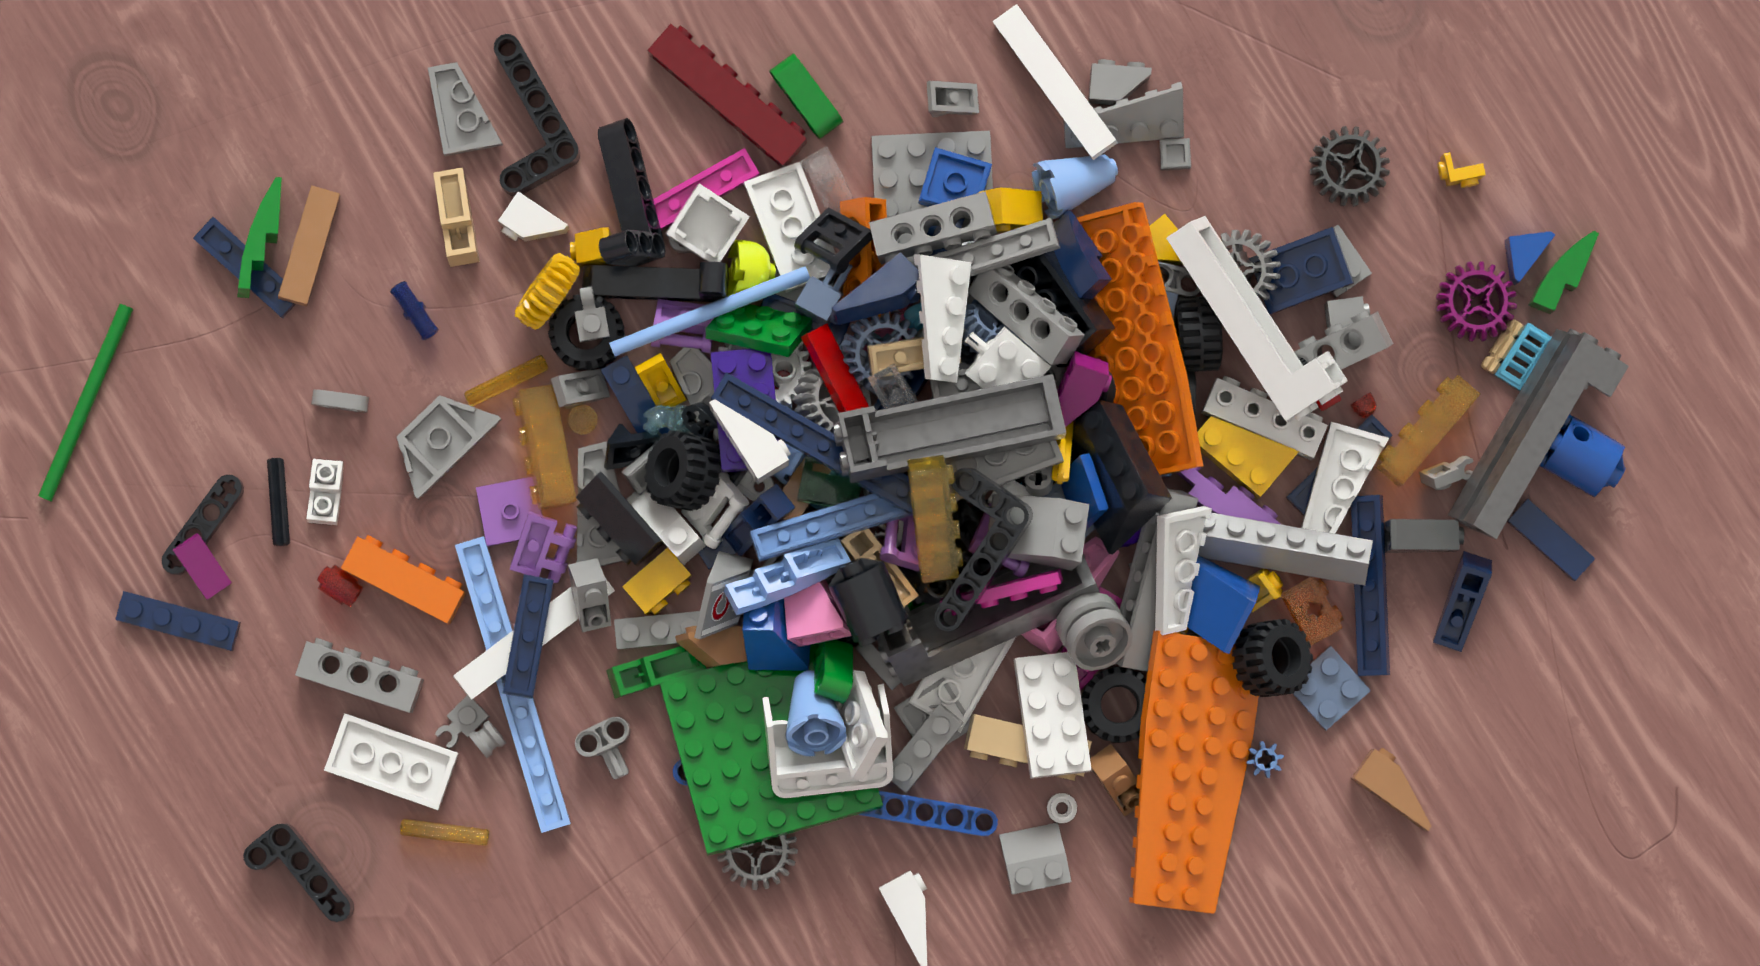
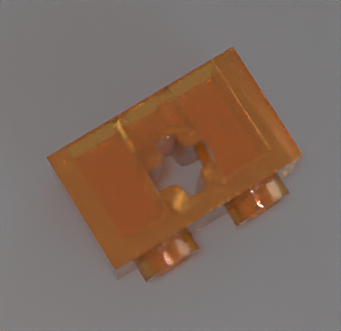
[1281,577,1344,646]

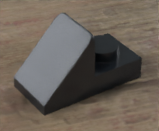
[604,424,662,470]

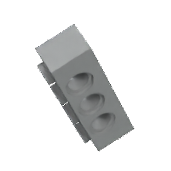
[869,191,997,264]
[968,265,1085,365]
[1294,310,1394,370]
[295,638,424,713]

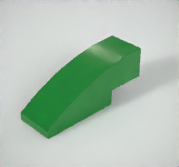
[1528,231,1599,314]
[606,646,707,699]

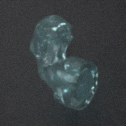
[643,405,696,436]

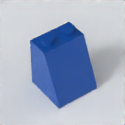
[1187,555,1261,654]
[742,598,811,671]

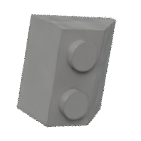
[999,822,1072,894]

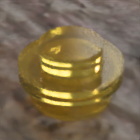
[568,405,598,435]

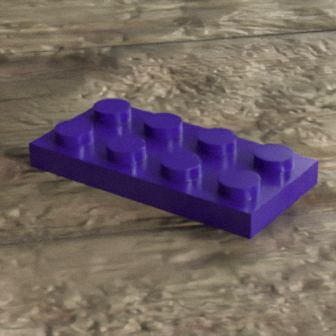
[710,349,779,473]

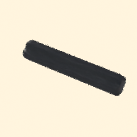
[267,458,290,546]

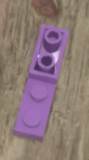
[1175,467,1280,524]

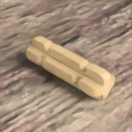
[1481,319,1524,374]

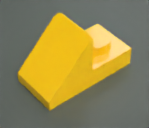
[635,353,686,414]

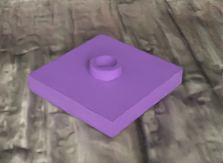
[476,476,543,547]

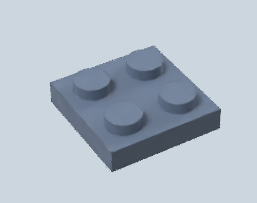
[1293,646,1371,731]

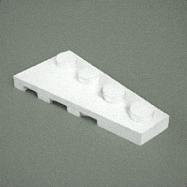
[914,254,972,383]
[1301,422,1389,534]
[1155,506,1212,635]

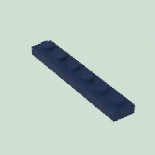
[1351,495,1390,676]

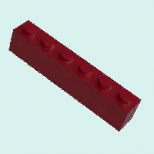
[647,23,807,168]

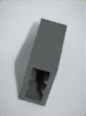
[1384,519,1464,553]

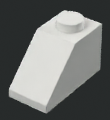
[498,192,570,241]

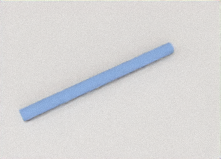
[609,266,810,356]

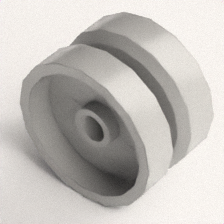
[1055,592,1133,671]

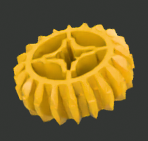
[515,253,580,330]

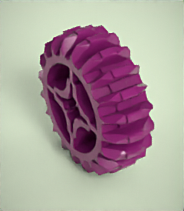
[1436,261,1517,342]

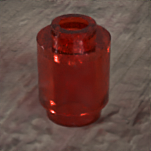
[317,564,364,607]

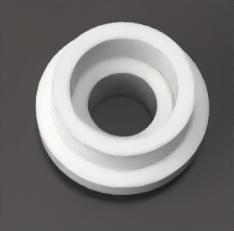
[1047,793,1077,823]

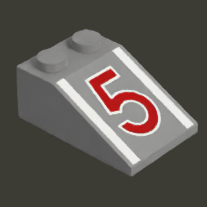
[694,551,754,639]

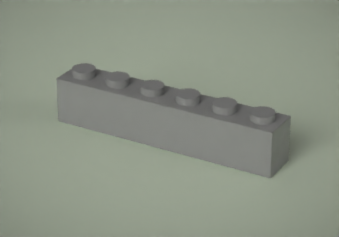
[1115,488,1198,671]
[1198,513,1373,586]

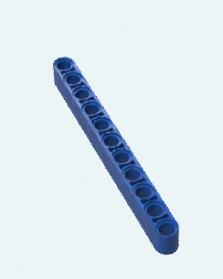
[673,760,998,836]

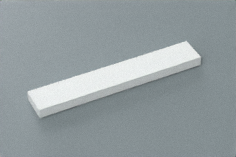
[993,4,1118,160]
[453,578,615,700]

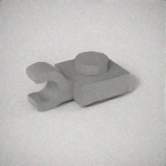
[575,287,610,342]
[1419,456,1473,490]

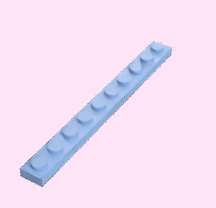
[455,536,571,833]

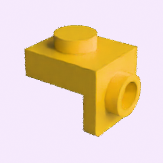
[1437,152,1486,188]
[1247,568,1283,613]

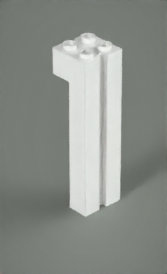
[1166,216,1348,421]

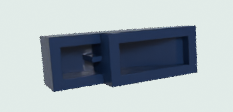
[1053,210,1112,299]
[722,484,795,556]

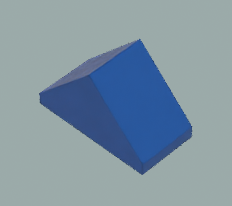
[1504,231,1555,285]

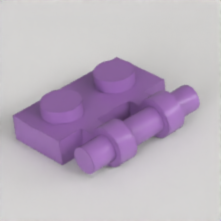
[510,511,577,583]

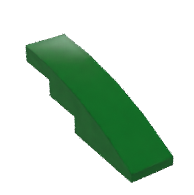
[237,177,282,298]

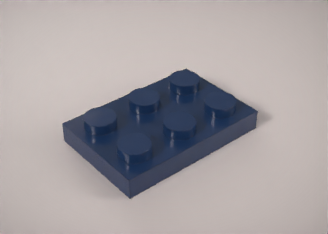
[1249,227,1354,315]

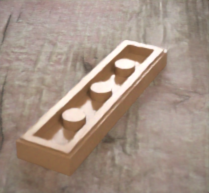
[278,185,340,307]

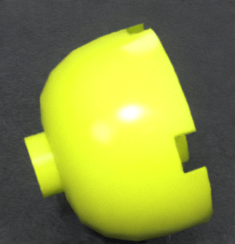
[728,240,776,296]

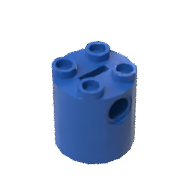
[1539,414,1626,497]

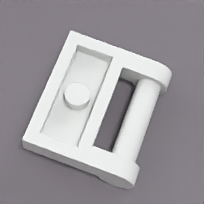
[681,470,749,549]

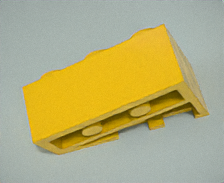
[1198,416,1299,499]

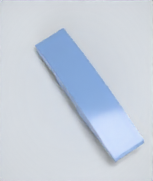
[724,538,851,615]

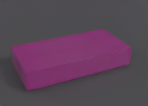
[173,533,232,600]

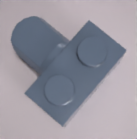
[795,264,853,326]

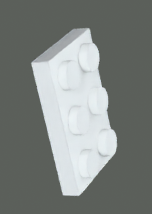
[835,670,888,780]

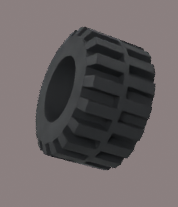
[548,294,625,371]
[1174,296,1223,372]
[644,431,721,511]
[1232,619,1313,697]
[1081,667,1146,743]

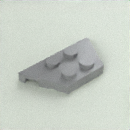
[397,395,502,499]

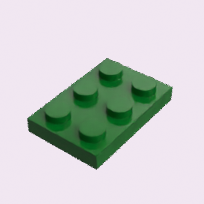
[706,304,812,357]

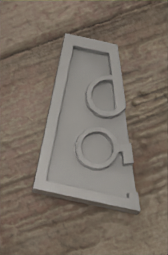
[428,62,503,156]

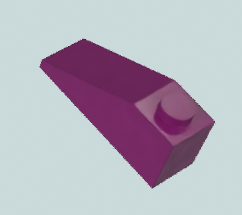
[1057,351,1112,427]

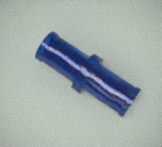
[390,281,439,340]

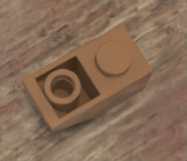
[675,625,747,668]
[1090,744,1140,817]

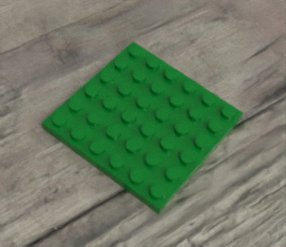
[659,643,883,856]

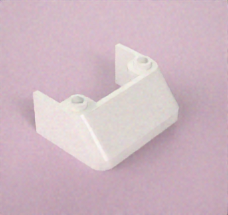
[762,684,893,798]

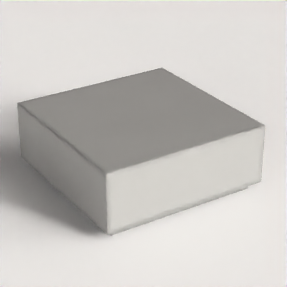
[1159,138,1191,170]

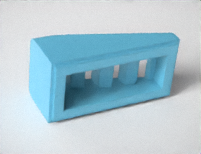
[1494,323,1552,391]

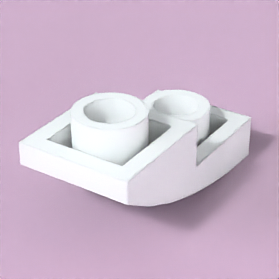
[306,459,343,525]

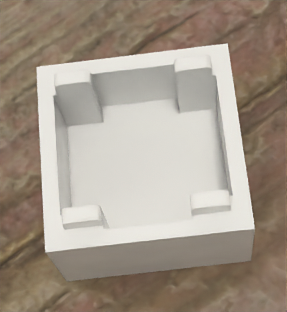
[665,183,750,262]

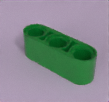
[769,53,844,139]
[814,639,853,704]

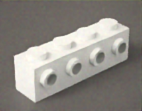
[1201,376,1328,460]

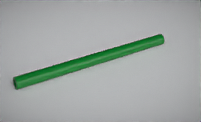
[38,304,134,502]

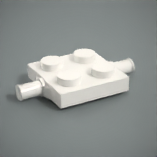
[965,327,1051,389]

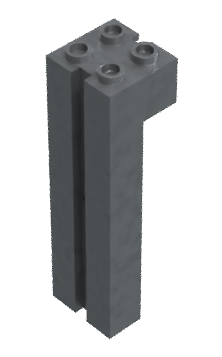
[1448,329,1629,539]
[833,374,1066,483]
[877,555,1100,687]

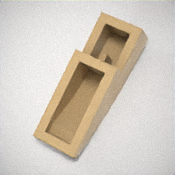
[433,167,480,267]

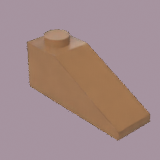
[1351,747,1432,831]

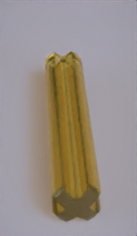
[464,355,548,407]
[400,819,490,846]

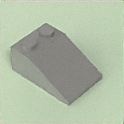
[987,494,1089,571]

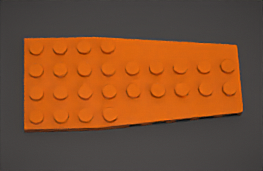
[1076,202,1203,476]
[1129,630,1259,914]

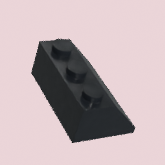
[576,471,664,566]

